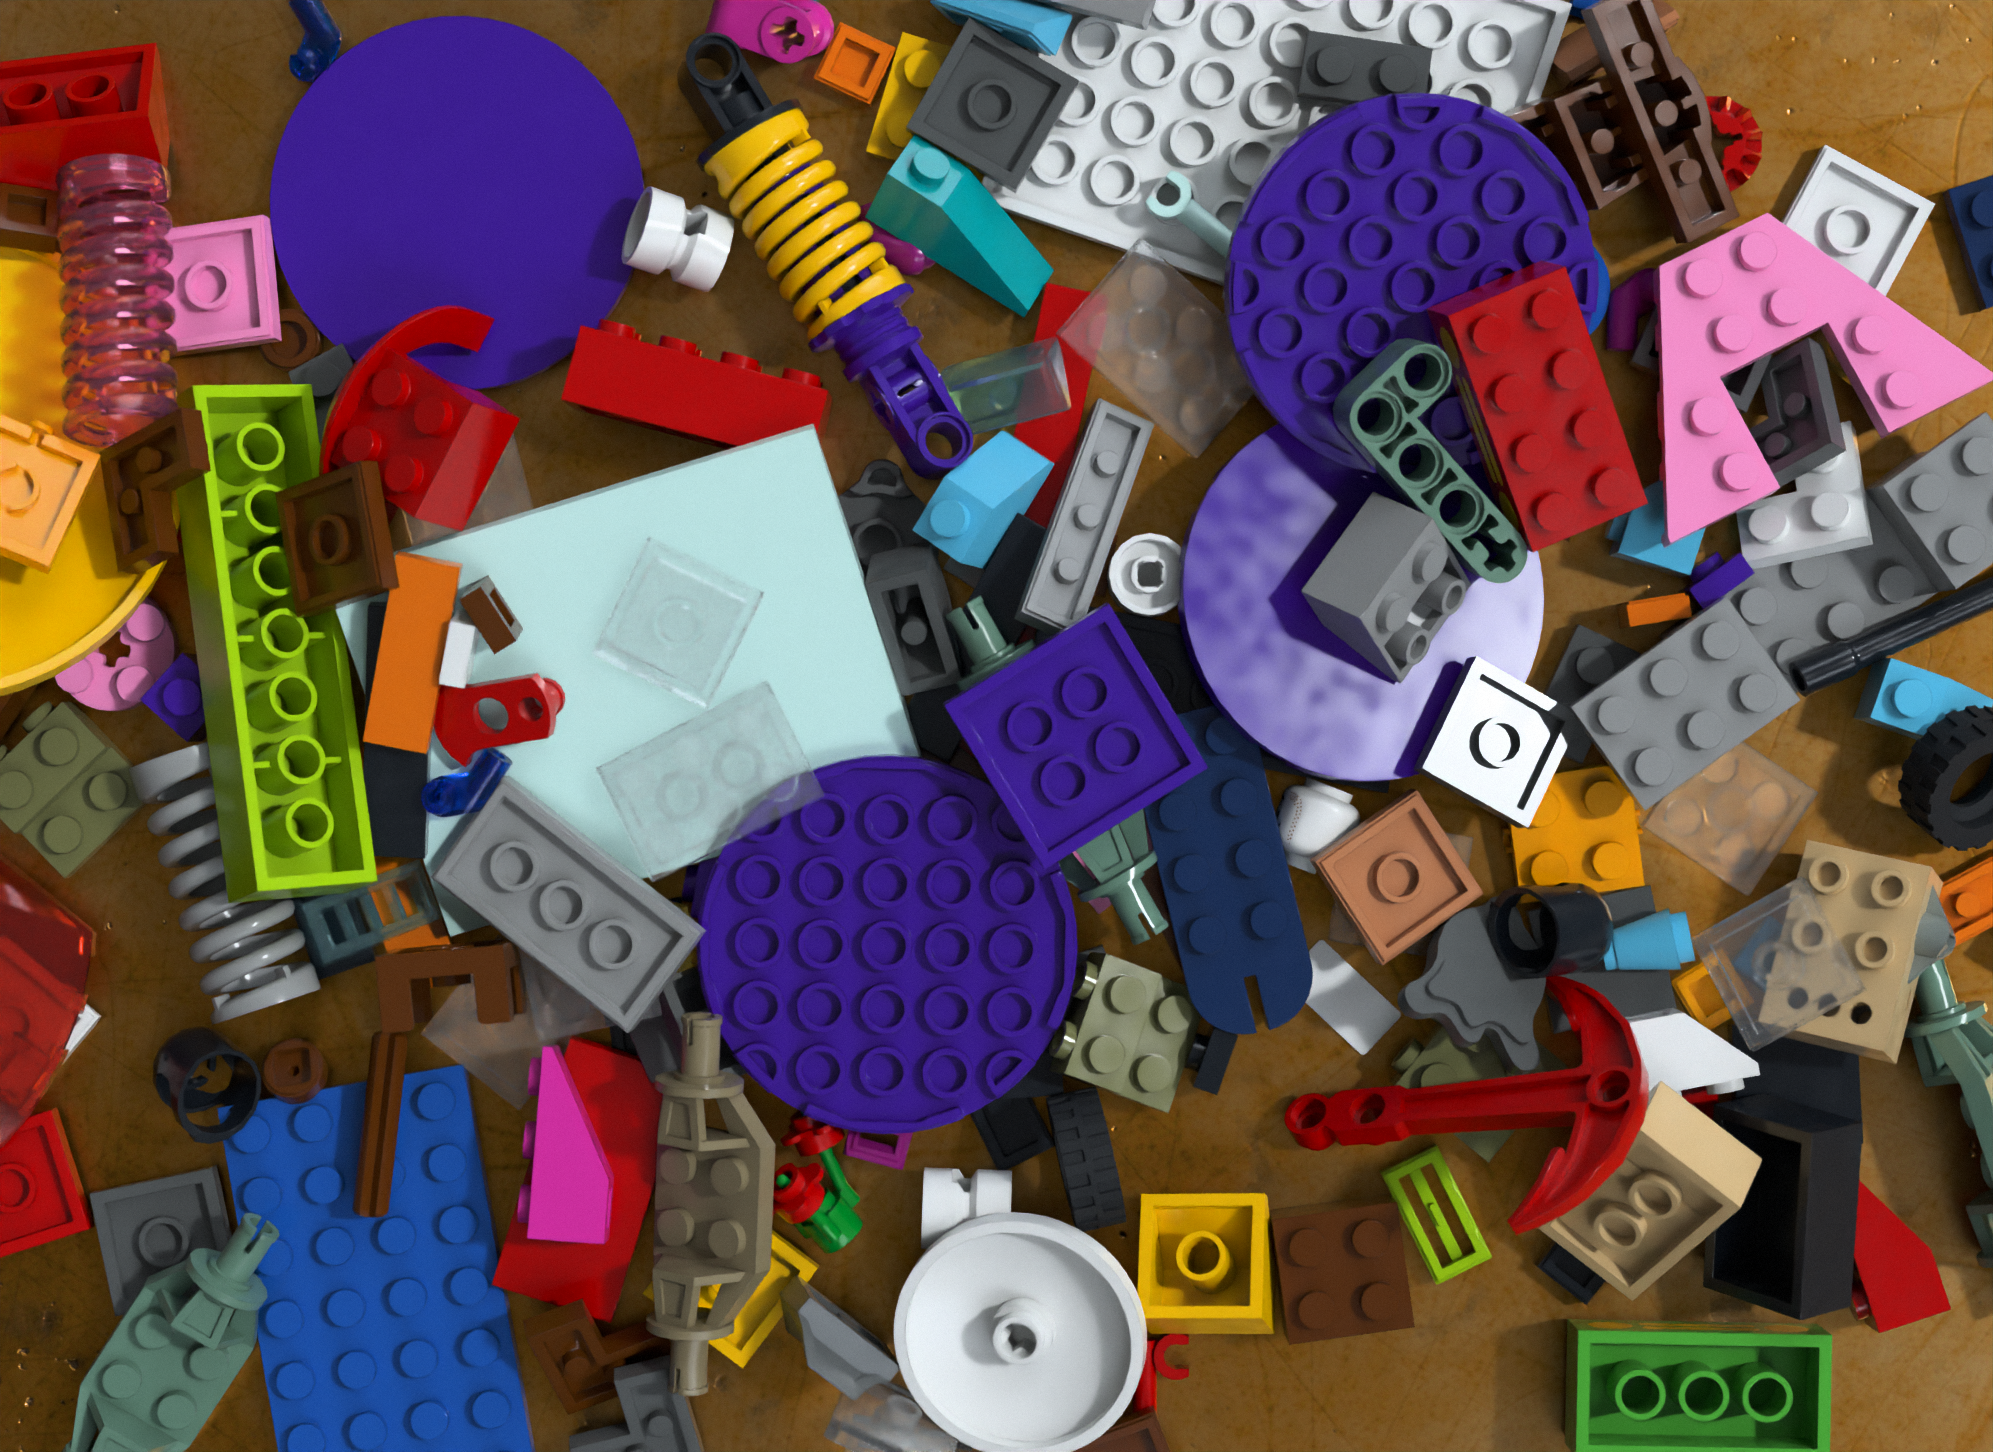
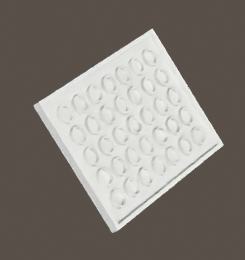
[982,0,1572,286]

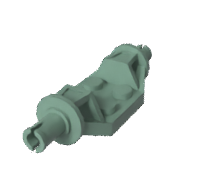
[945,595,1169,945]
[1904,958,1993,1268]
[62,1213,280,1452]

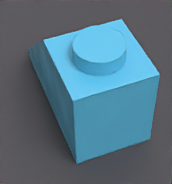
[912,430,1055,569]
[1604,480,1705,578]
[1854,658,1993,740]

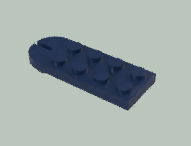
[1143,705,1313,1035]

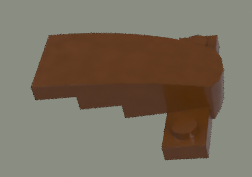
[1502,0,1740,244]

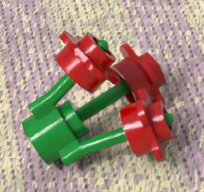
[773,1110,863,1254]

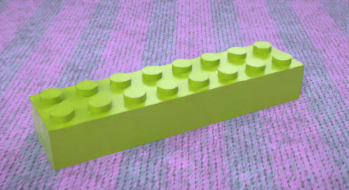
[165,384,378,903]

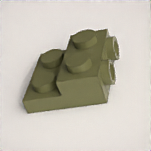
[0,701,147,878]
[1049,952,1202,1113]
[1389,1018,1567,1163]

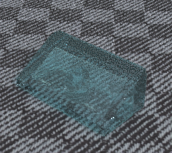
[940,337,1071,435]

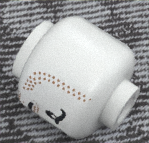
[1275,777,1360,874]

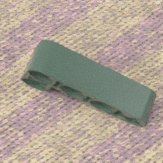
[1333,338,1528,584]

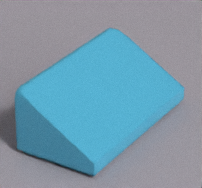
[930,0,1072,56]

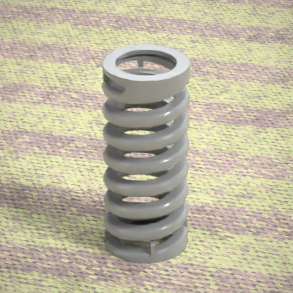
[129,742,322,1025]

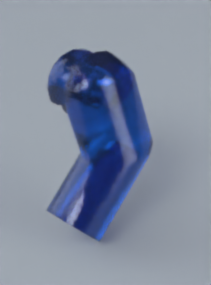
[288,0,342,83]
[421,747,513,817]

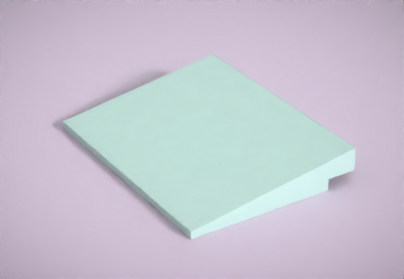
[335,423,923,937]

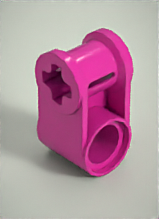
[705,0,834,64]

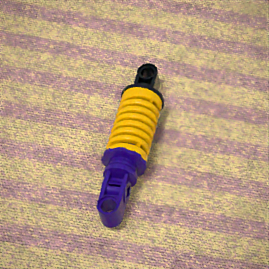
[677,32,973,480]

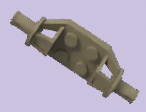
[646,1012,776,1396]

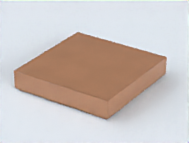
[1310,789,1484,965]

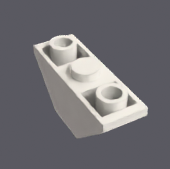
[1624,1008,1760,1096]

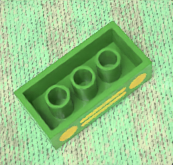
[1565,1319,1832,1452]

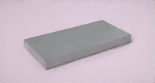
[430,776,707,1033]

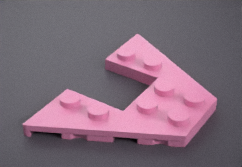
[1653,213,1993,548]

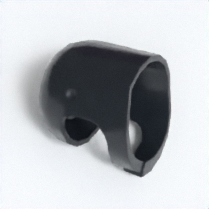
[1488,882,1614,979]
[153,1026,261,1144]

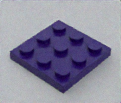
[942,603,1208,869]

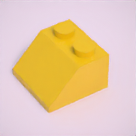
[1137,1193,1276,1334]

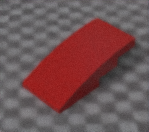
[492,1035,663,1323]

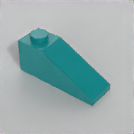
[865,134,1054,317]

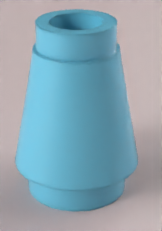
[1604,908,1696,971]

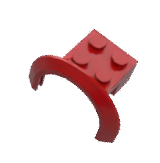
[319,305,520,531]

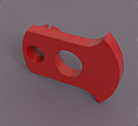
[433,673,565,767]

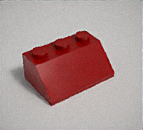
[0,43,170,191]

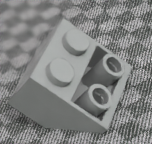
[1301,492,1471,683]

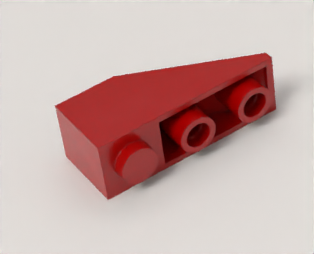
[1849,1180,1951,1333]

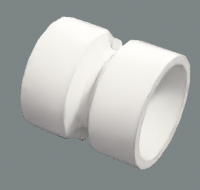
[621,186,734,292]
[1107,533,1181,618]
[921,1167,1012,1249]

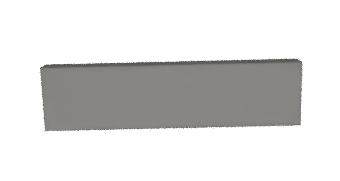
[1014,398,1154,635]

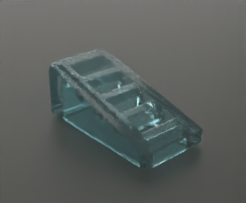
[299,860,442,967]

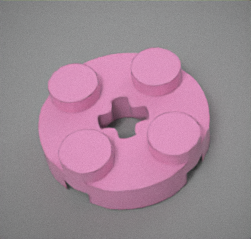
[55,595,179,711]

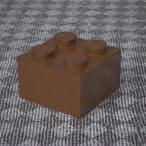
[1269,1193,1415,1345]

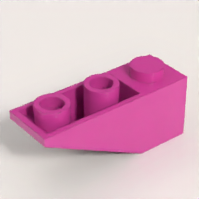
[518,1044,614,1244]

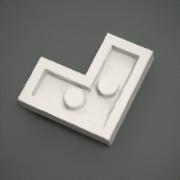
[1736,421,1873,570]

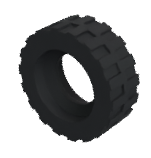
[1898,705,1993,851]
[1046,1086,1127,1232]

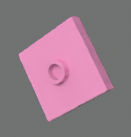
[145,215,282,358]

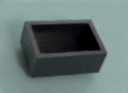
[1703,1093,1863,1320]

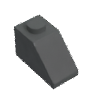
[865,541,963,697]

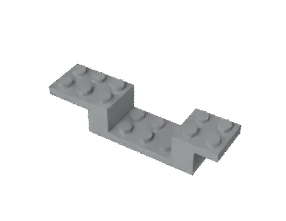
[1568,412,1993,811]

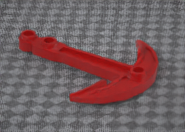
[1284,976,1649,1235]

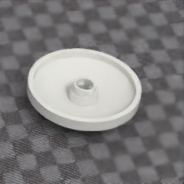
[894,1212,1147,1452]

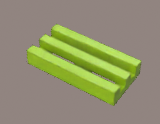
[1379,1143,1492,1285]

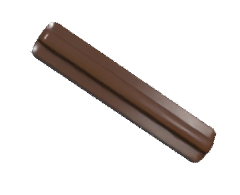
[352,1030,408,1218]

